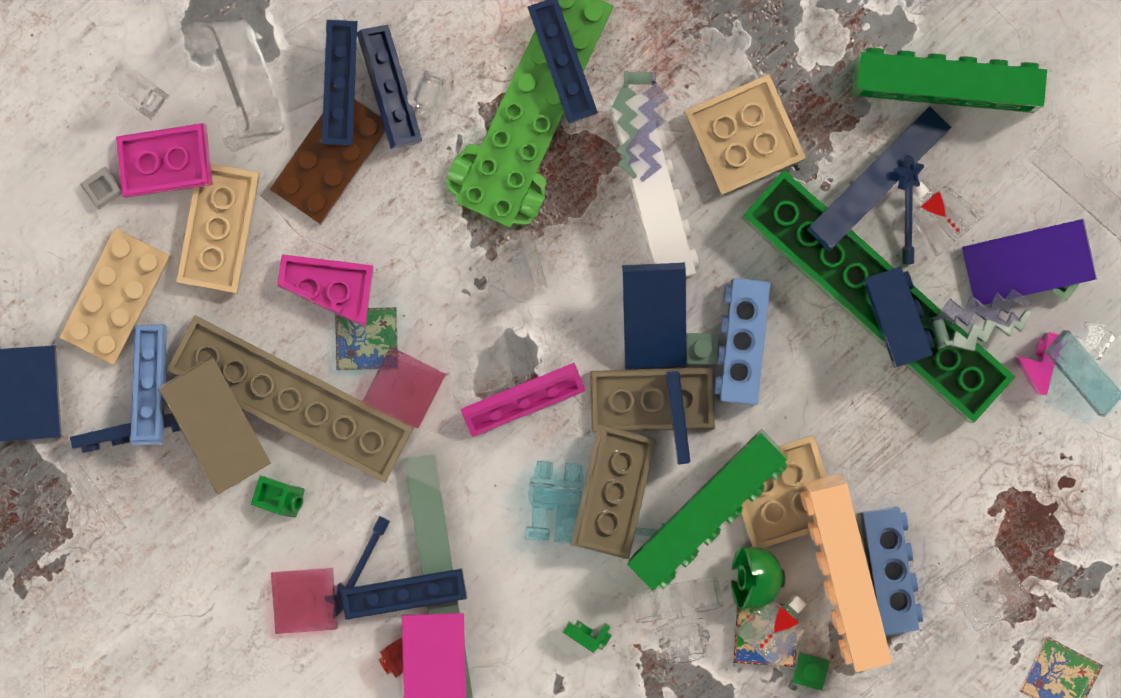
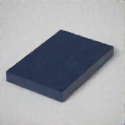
[0,345,62,441]

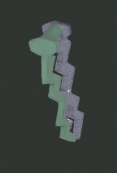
[612,71,669,182]
[928,288,1031,352]

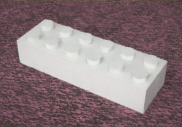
[610,93,700,278]

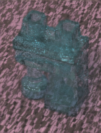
[525,460,585,544]

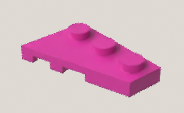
[277,254,374,328]

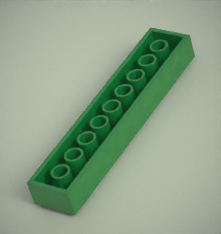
[741,170,1015,423]

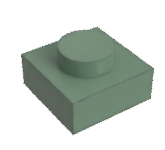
[687,333,718,365]

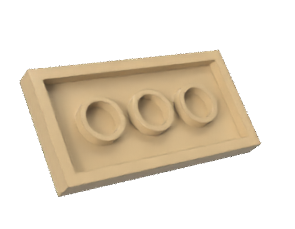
[176,164,260,294]
[59,228,171,365]

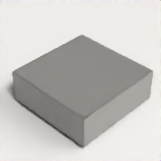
[80,167,122,210]

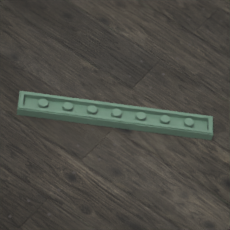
[404,454,473,698]

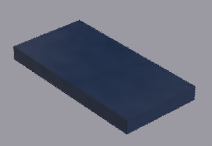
[622,262,687,370]

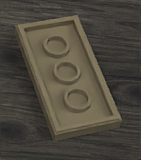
[157,357,271,494]
[590,368,715,432]
[570,424,656,559]

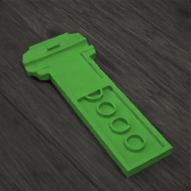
[446,0,614,228]

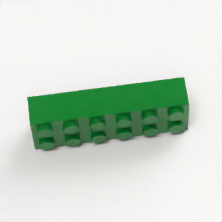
[851,48,1047,113]
[627,428,788,591]

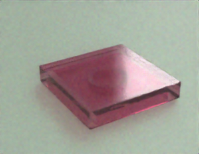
[363,346,446,428]
[271,567,338,634]

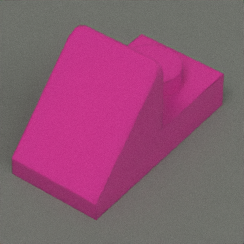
[1014,332,1061,395]

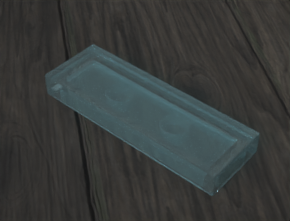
[1045,330,1121,417]

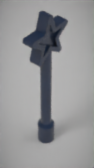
[893,155,924,265]
[325,516,390,617]

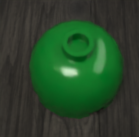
[731,547,785,609]

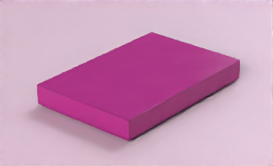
[116,123,213,198]
[402,613,466,698]

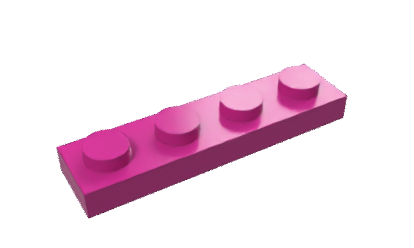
[460,363,586,437]

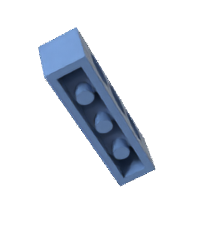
[714,278,771,405]
[860,506,923,635]

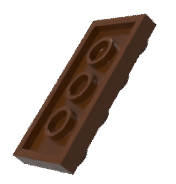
[270,99,386,225]

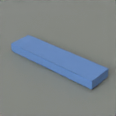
[130,324,167,446]

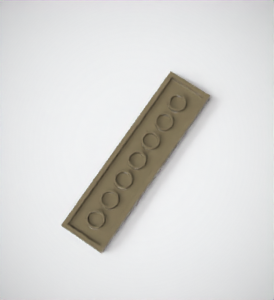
[166,315,414,483]

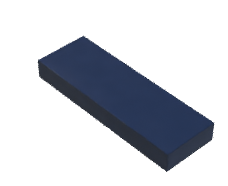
[666,371,691,465]

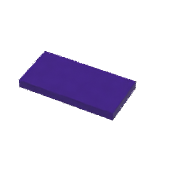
[962,219,1097,307]

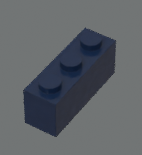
[862,266,935,368]

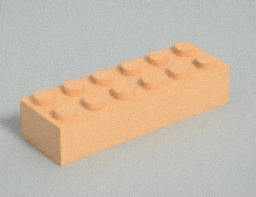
[800,474,892,672]

